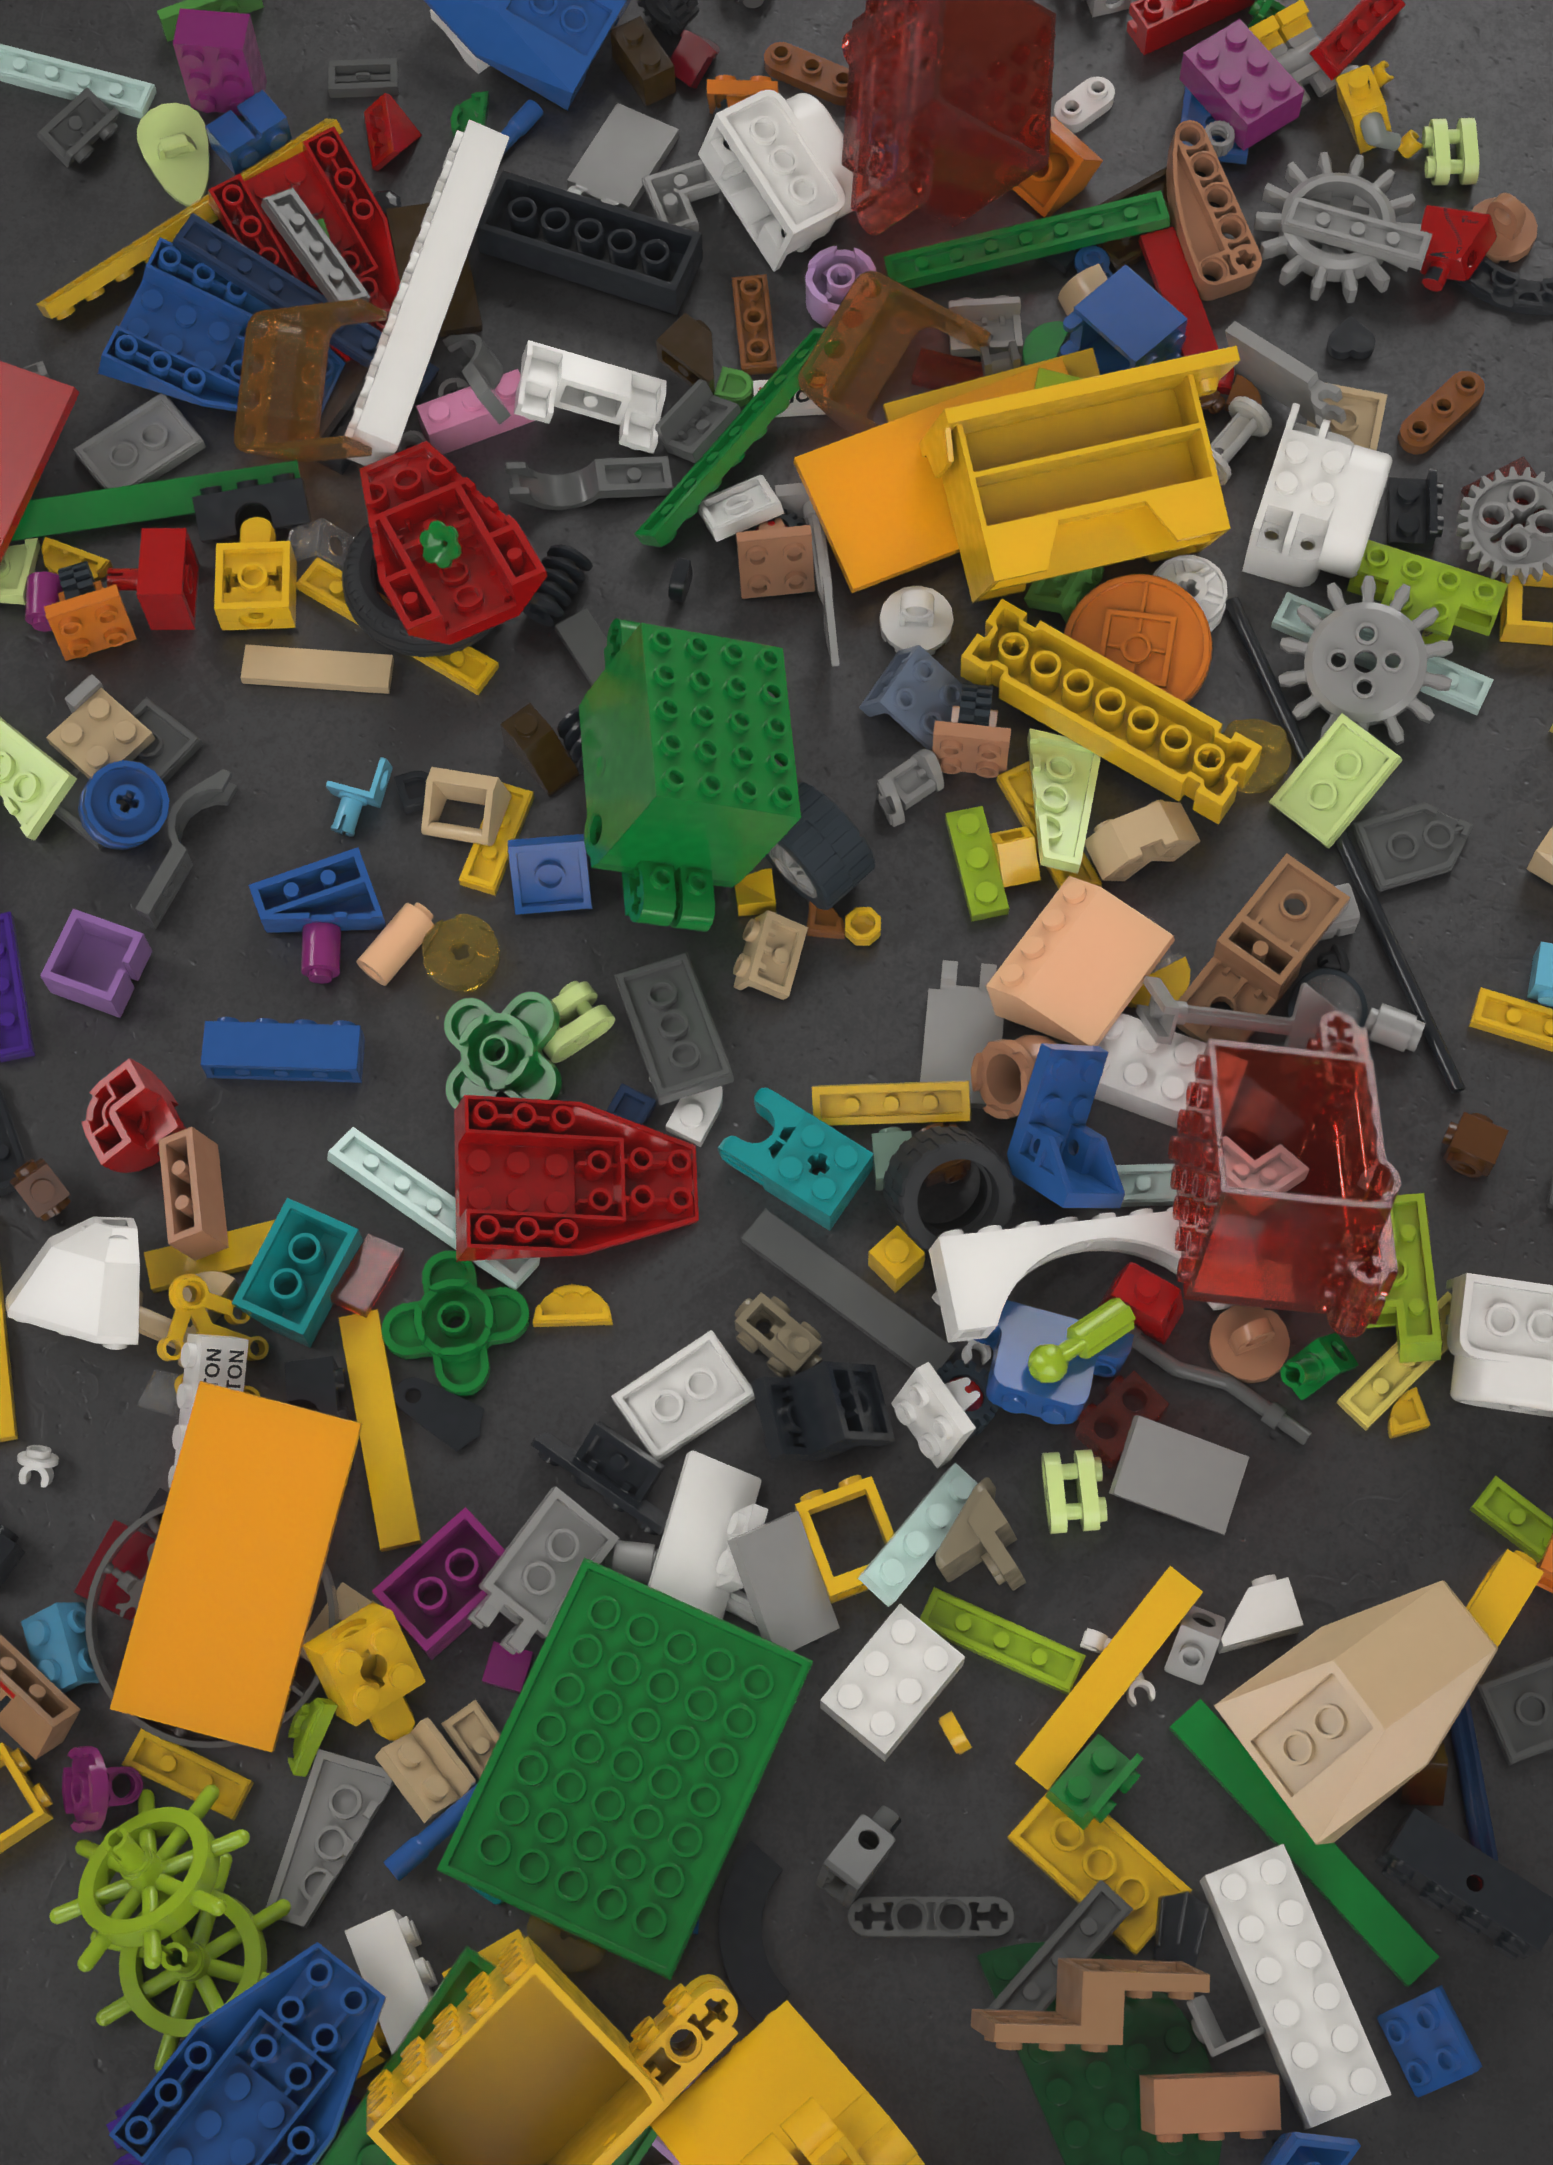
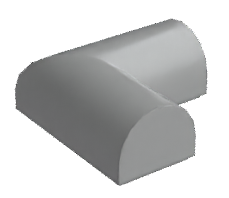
[642,159,720,232]

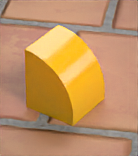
[990,826,1041,888]

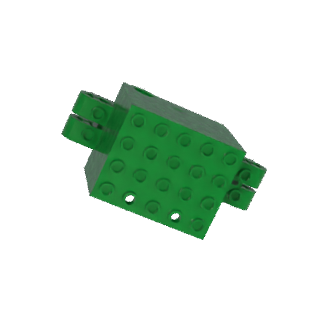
[579,618,801,932]

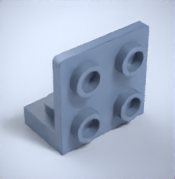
[859,645,963,750]

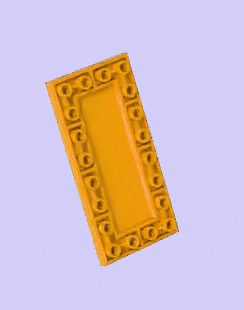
[793,358,1069,593]
[110,1381,363,1753]

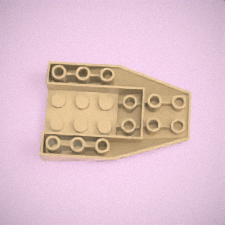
[1214,1580,1498,1845]

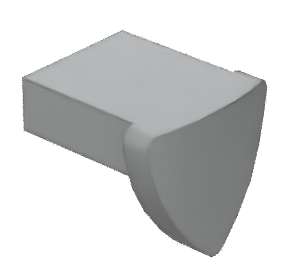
[883,749,944,810]

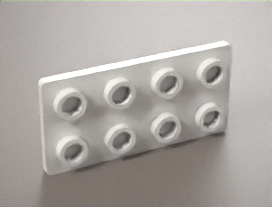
[648,1451,768,1620]

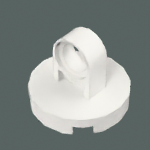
[879,586,954,655]

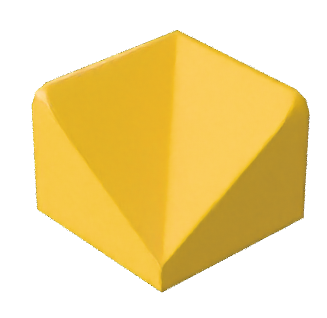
[735,868,776,917]

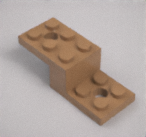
[1176,853,1351,1054]
[971,1958,1210,2052]

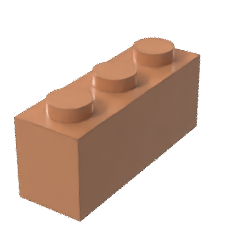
[158,1126,229,1261]
[1139,2071,1281,2142]

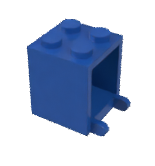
[1060,265,1188,375]

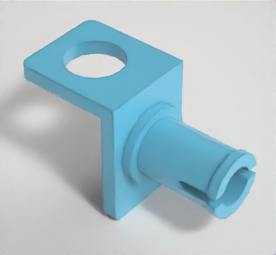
[326,757,393,837]

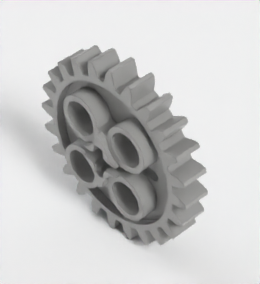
[1456,467,1553,585]

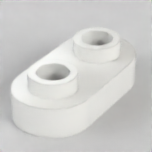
[1053,77,1115,133]

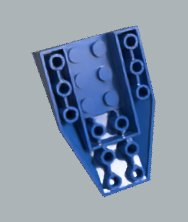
[424,0,631,111]
[98,237,345,424]
[109,1942,386,2165]

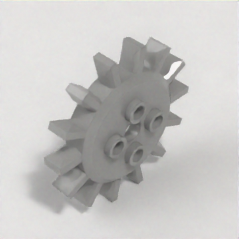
[1254,152,1421,303]
[1278,576,1453,746]

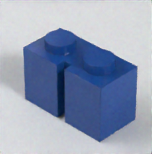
[205,89,292,175]

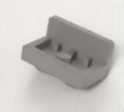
[947,295,1023,358]

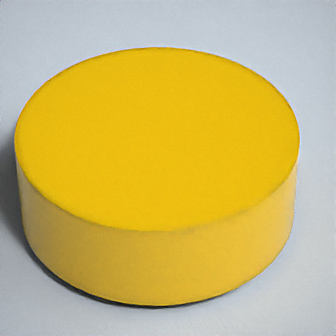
[938,1711,972,1755]

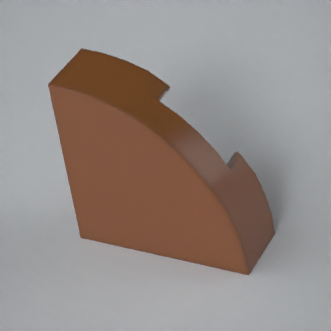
[1224,374,1262,412]
[806,902,845,939]

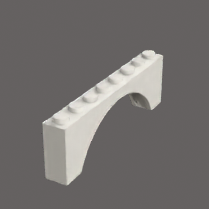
[929,1200,1264,1343]

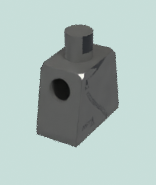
[815,1805,901,1910]

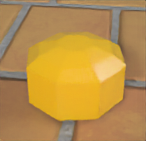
[845,907,881,946]

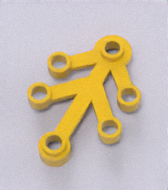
[157,1273,269,1396]

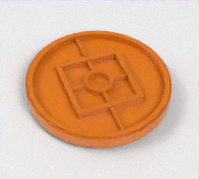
[1064,574,1213,704]

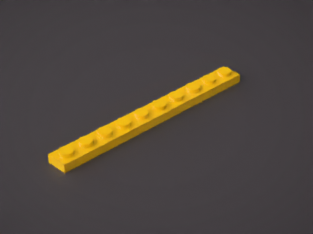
[36,118,344,320]

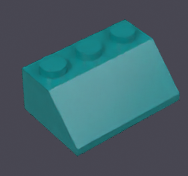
[232,1198,365,1348]

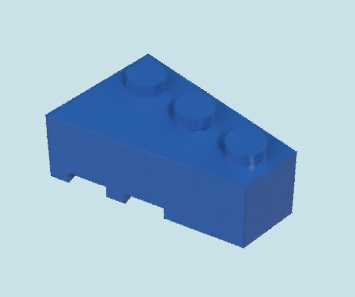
[248,847,386,933]

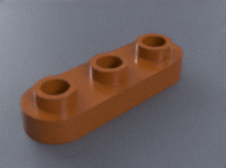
[764,42,860,106]
[1398,371,1485,454]

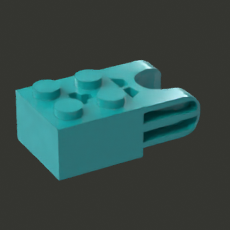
[717,1087,874,1231]

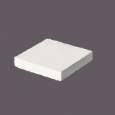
[698,475,785,542]

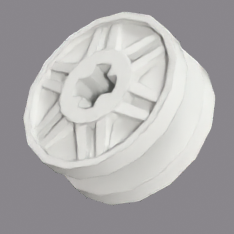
[1153,555,1228,632]

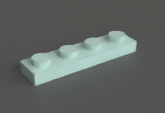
[858,1463,978,1607]

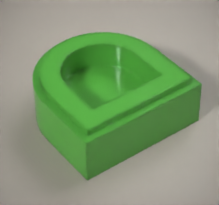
[714,366,754,407]

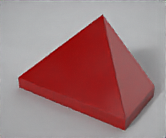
[364,93,422,171]

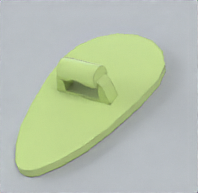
[137,103,210,207]

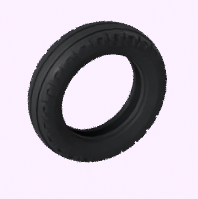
[342,522,495,657]

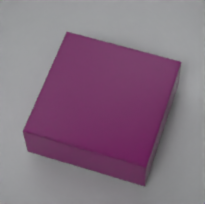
[482,1641,535,1694]

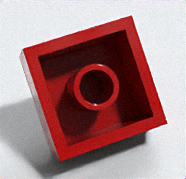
[107,528,200,630]

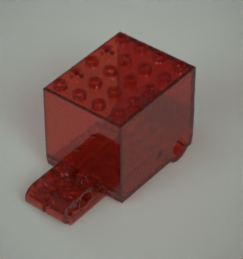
[841,0,1056,235]
[1168,1011,1401,1337]

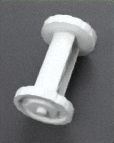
[1210,396,1272,486]

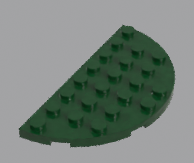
[977,1942,1222,2165]

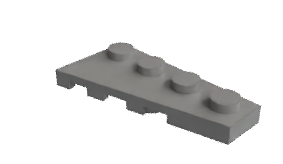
[266,1749,394,1928]

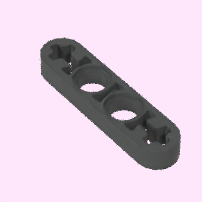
[848,1896,1015,1938]

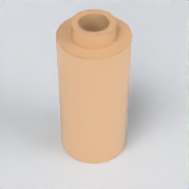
[356,902,435,986]

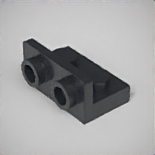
[1387,469,1444,551]

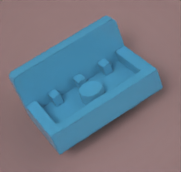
[21,1602,99,1693]

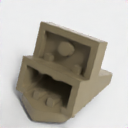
[935,1477,1026,1591]

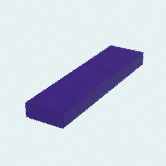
[0,911,35,1063]

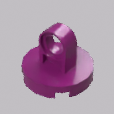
[62,1746,143,1833]

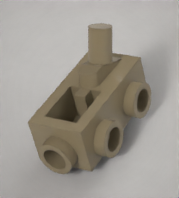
[734,1292,823,1378]

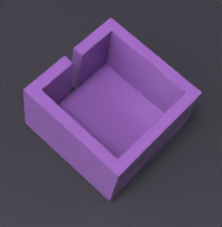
[40,909,152,1018]

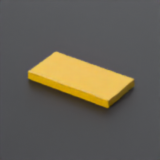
[1007,1774,1192,1956]

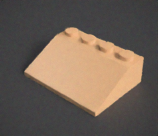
[986,876,1175,1046]

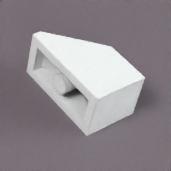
[1217,1574,1304,1654]

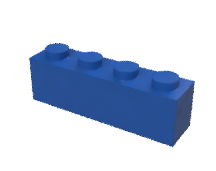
[200,1017,365,1083]

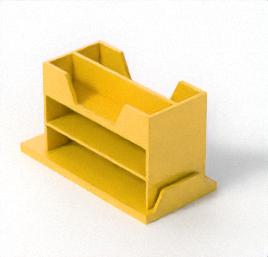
[919,346,1240,603]

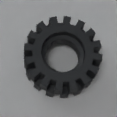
[637,0,699,35]

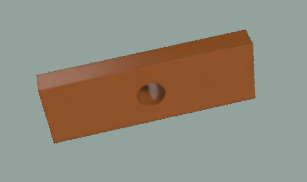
[731,274,777,375]

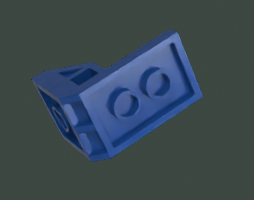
[1007,1043,1125,1208]

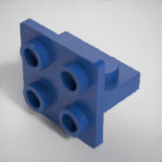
[1377,1985,1483,2098]

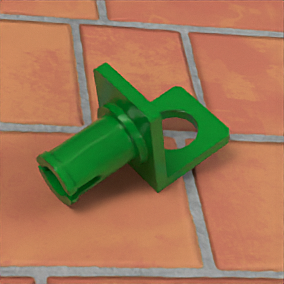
[1280,1333,1359,1400]

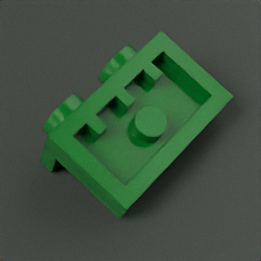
[1045,1733,1144,1830]

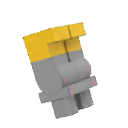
[1249,0,1336,108]

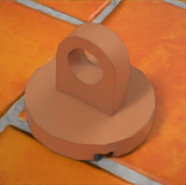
[1471,193,1538,263]
[1208,1303,1290,1384]

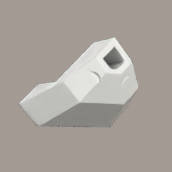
[5,1216,140,1350]

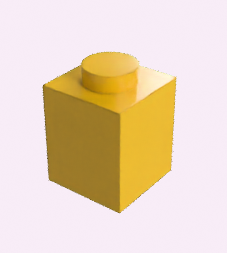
[868,1225,925,1293]

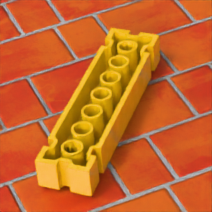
[961,599,1262,825]

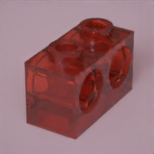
[1075,1371,1169,1469]

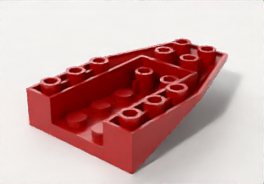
[208,126,400,363]
[454,1095,699,1262]

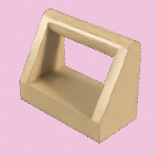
[421,767,512,846]

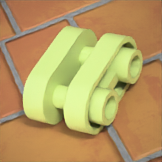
[1422,118,1479,185]
[543,981,615,1063]
[1041,1449,1107,1534]

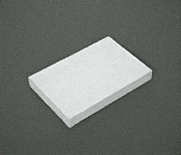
[611,1330,755,1462]

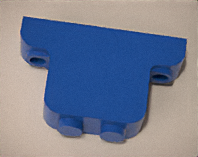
[974,1300,1134,1424]

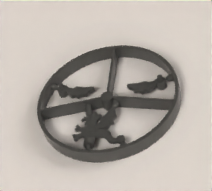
[85,1504,339,1748]

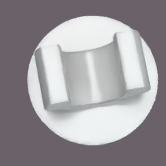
[17,1445,59,1488]

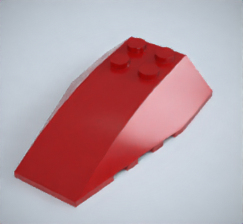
[359,441,547,645]

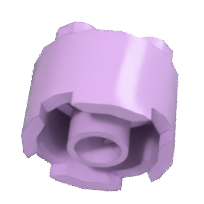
[805,246,877,334]

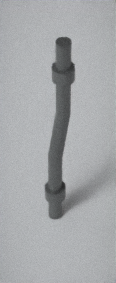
[1128,1324,1313,1445]

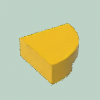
[1387,1387,1430,1439]

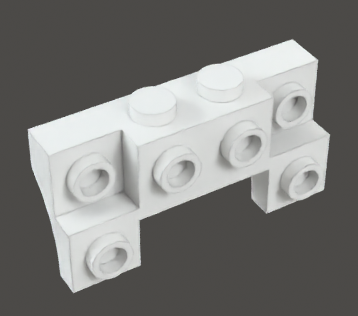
[514,340,667,454]

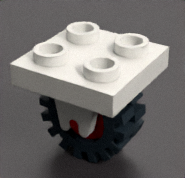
[891,1360,999,1469]

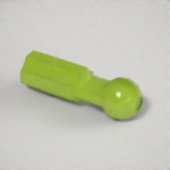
[1028,1298,1136,1383]

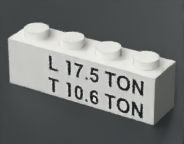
[168,1333,249,1488]

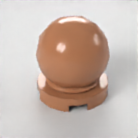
[971,1035,1058,1119]

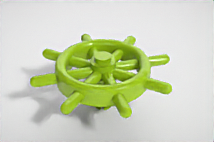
[49,1785,250,1972]
[90,1853,291,2073]

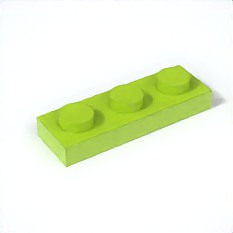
[945,806,1009,922]

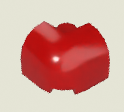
[82,1058,186,1173]

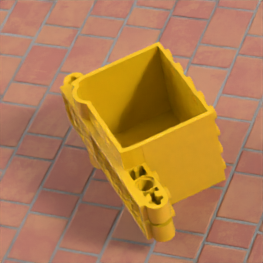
[366,1936,739,2165]
[650,2000,925,2165]

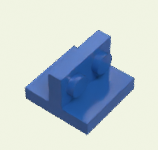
[508,834,592,915]

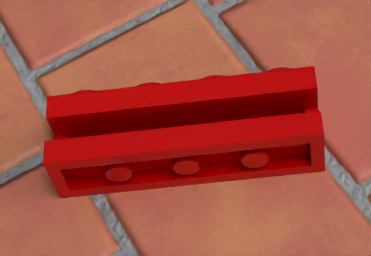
[1126,0,1255,55]

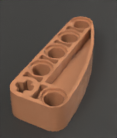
[1166,120,1262,301]

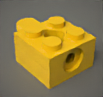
[214,517,297,630]
[302,1602,426,1741]

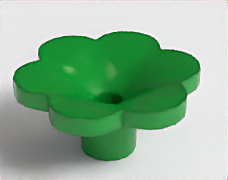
[420,520,461,569]

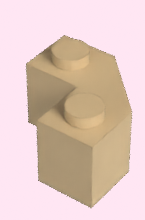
[1085,800,1200,881]

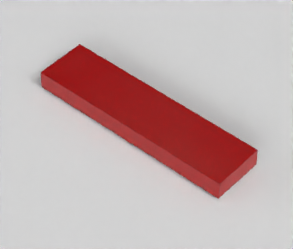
[1309,0,1406,81]
[1139,226,1219,357]

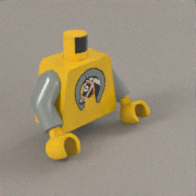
[1335,60,1423,158]

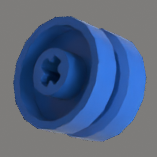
[78,760,169,850]

